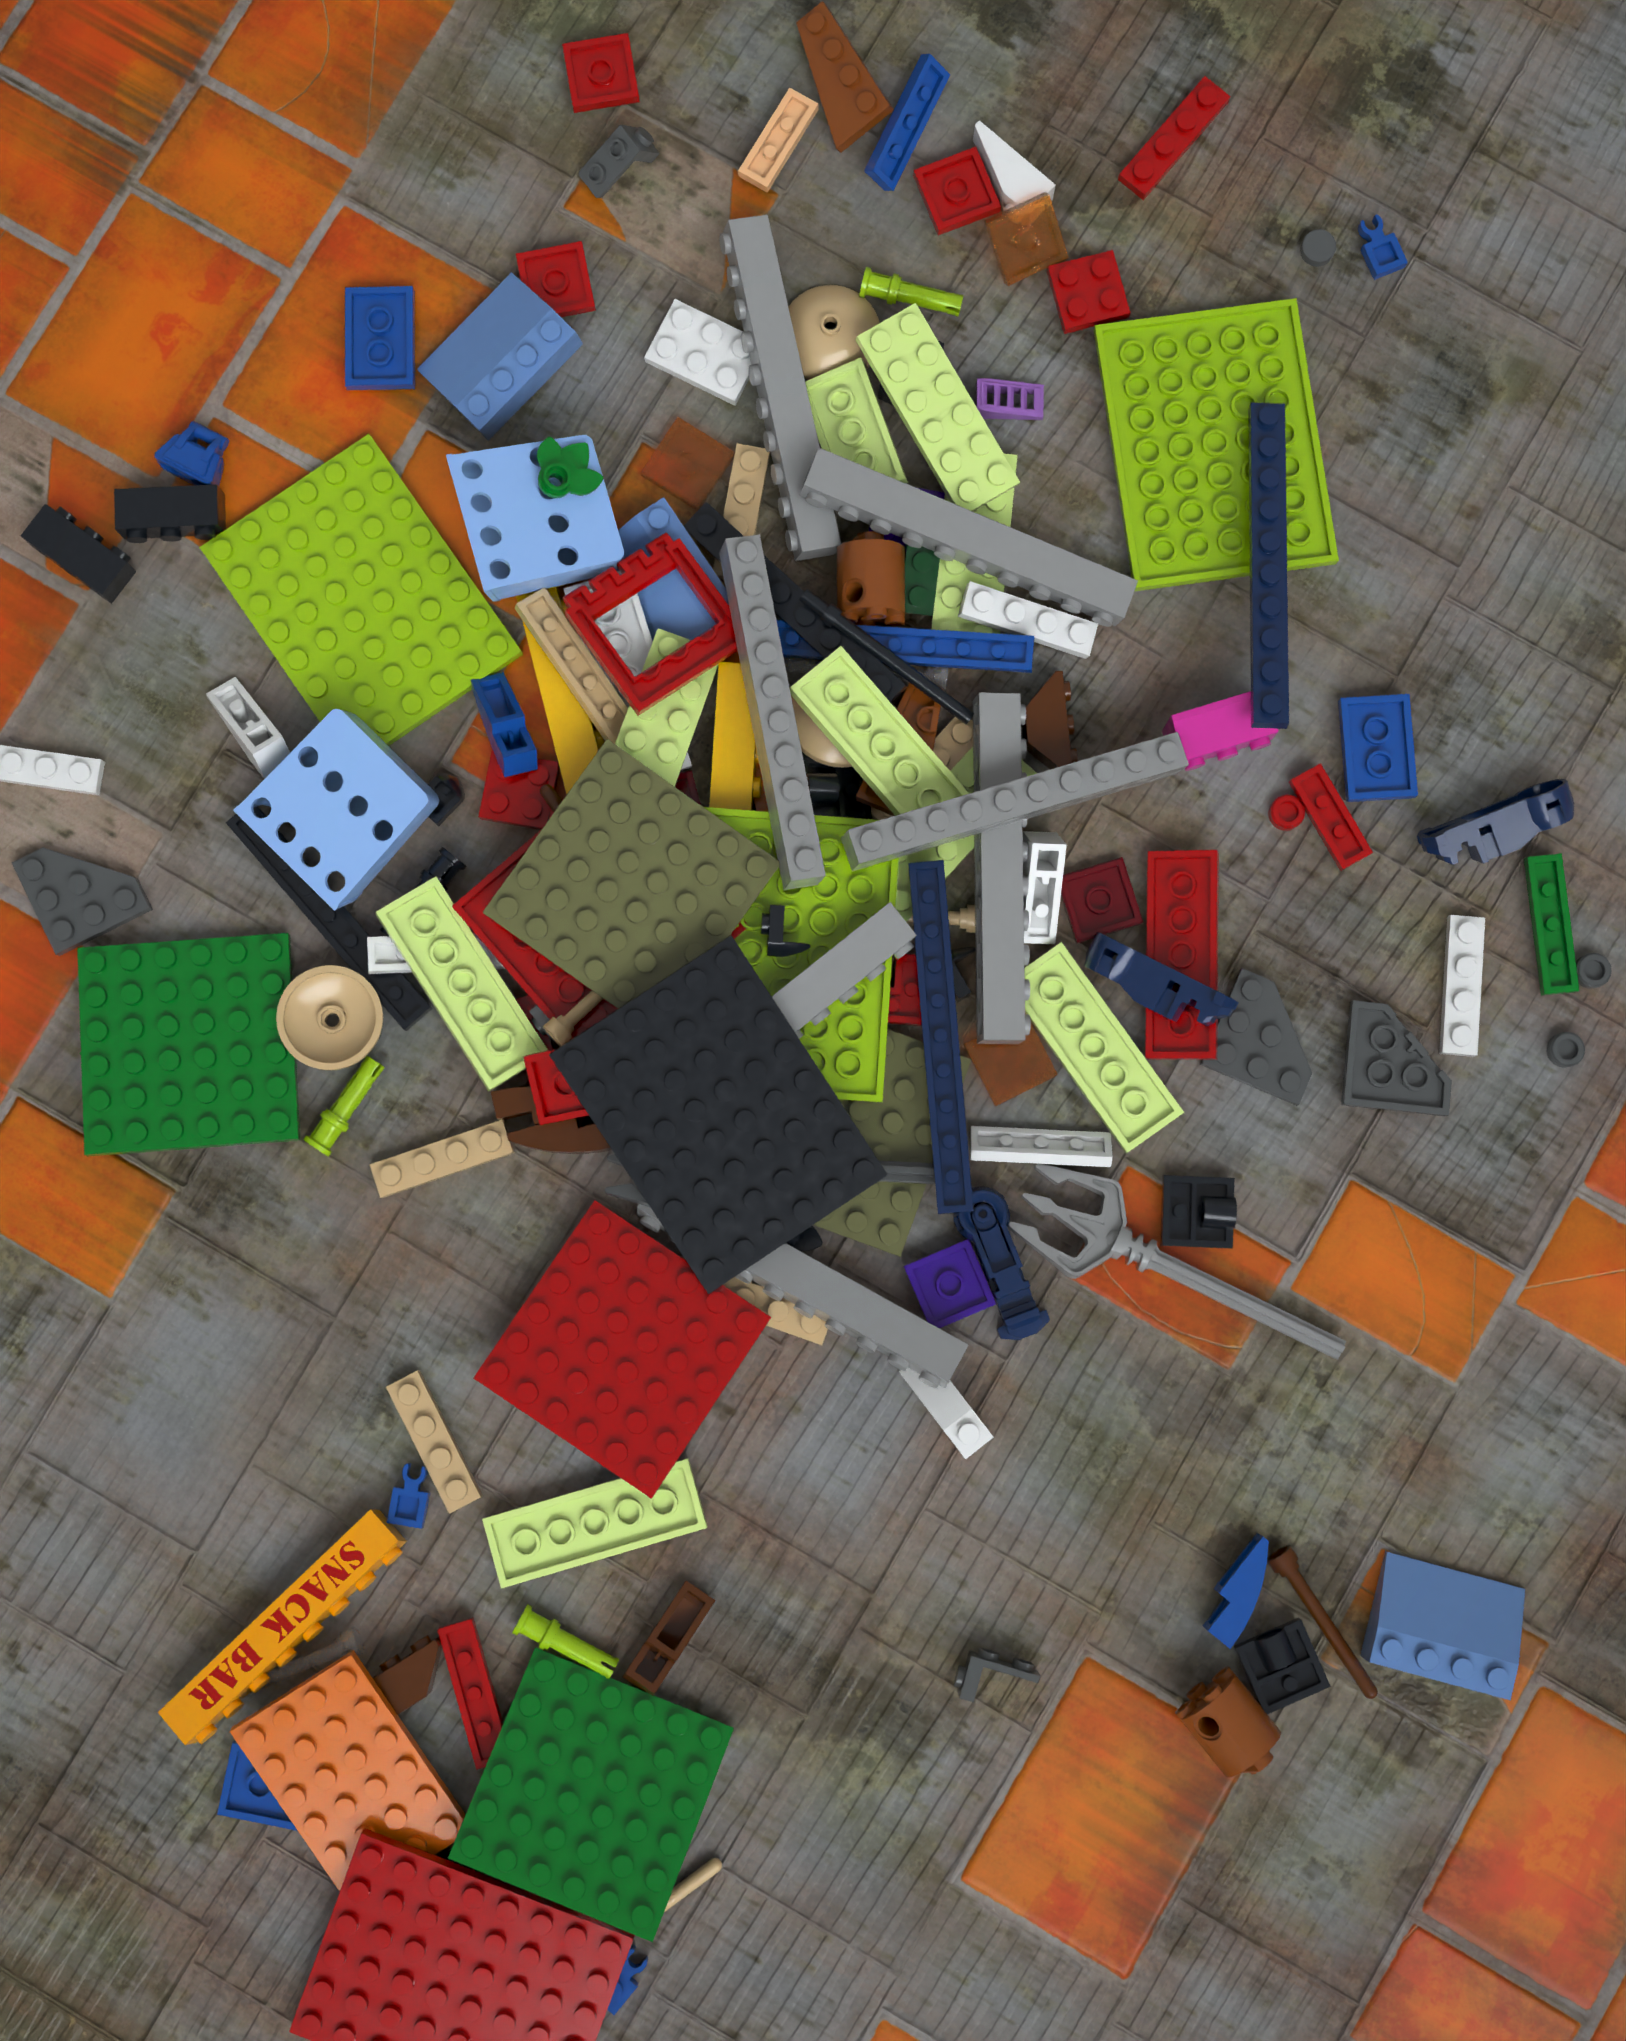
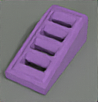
[975,378,1044,420]

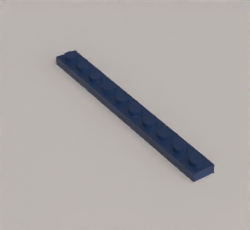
[1248,403,1289,729]
[908,860,974,1214]

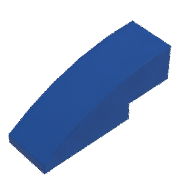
[471,672,538,777]
[1203,1533,1269,1649]

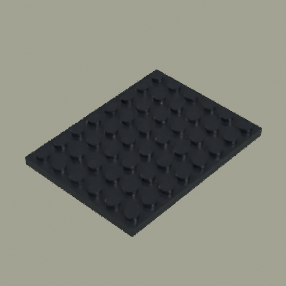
[549,935,888,1294]

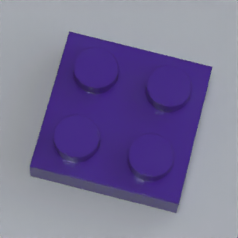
[904,1239,996,1328]

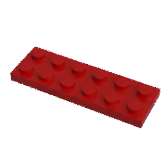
[1145,850,1219,1060]

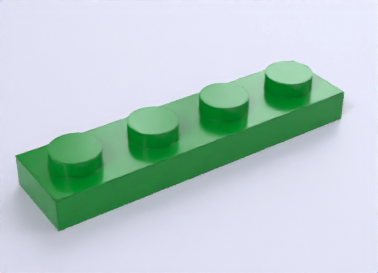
[1524,853,1579,996]

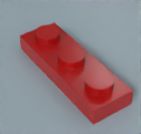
[1288,763,1373,871]

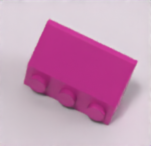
[1162,691,1278,771]

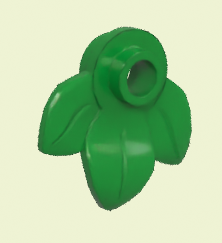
[537,437,603,498]

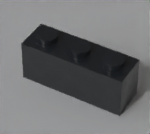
[114,484,226,543]
[21,504,136,604]

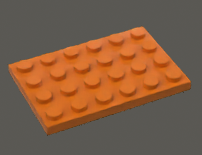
[230,1650,466,1891]

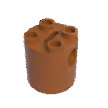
[837,531,905,627]
[1175,1666,1281,1777]

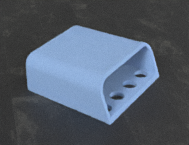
[446,435,624,602]
[233,709,439,911]

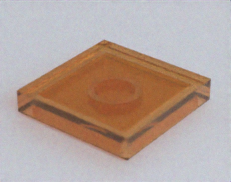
[984,192,1069,286]
[641,417,735,511]
[964,1013,1058,1107]

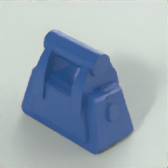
[154,421,229,486]

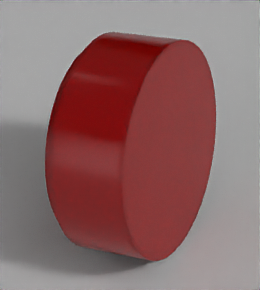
[1268,795,1305,831]

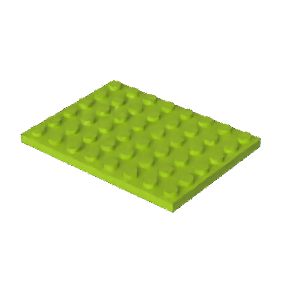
[1094,298,1339,591]
[199,434,523,746]
[704,807,899,1102]

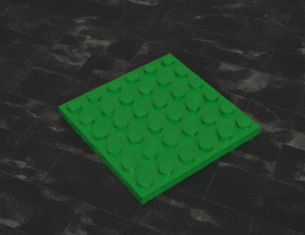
[77,933,300,1157]
[448,1648,734,1942]

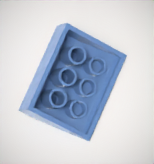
[417,272,583,441]
[616,497,729,641]
[1360,1551,1525,1701]

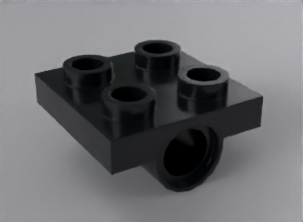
[803,756,872,819]
[1160,1175,1237,1249]
[1234,1617,1331,1714]

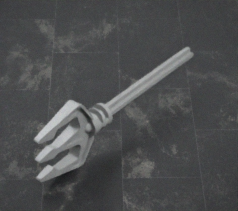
[1008,1164,1346,1360]

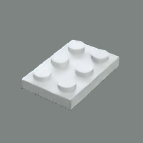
[644,299,751,406]

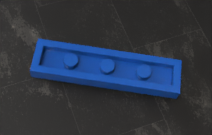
[864,54,950,191]

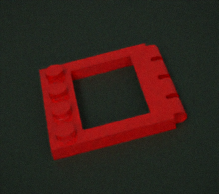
[563,532,738,716]

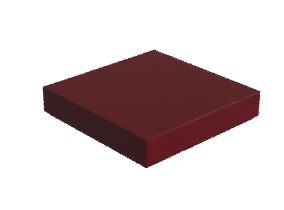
[1061,857,1144,944]

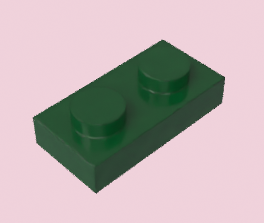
[905,544,940,616]

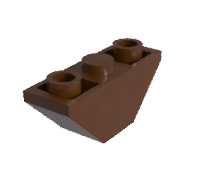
[1023,671,1078,770]
[372,1635,442,1714]

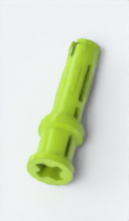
[859,267,964,317]
[303,1056,385,1157]
[512,1604,619,1679]

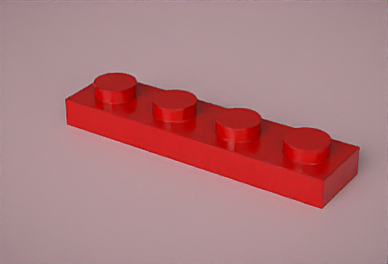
[1118,76,1231,201]
[437,1617,503,1770]

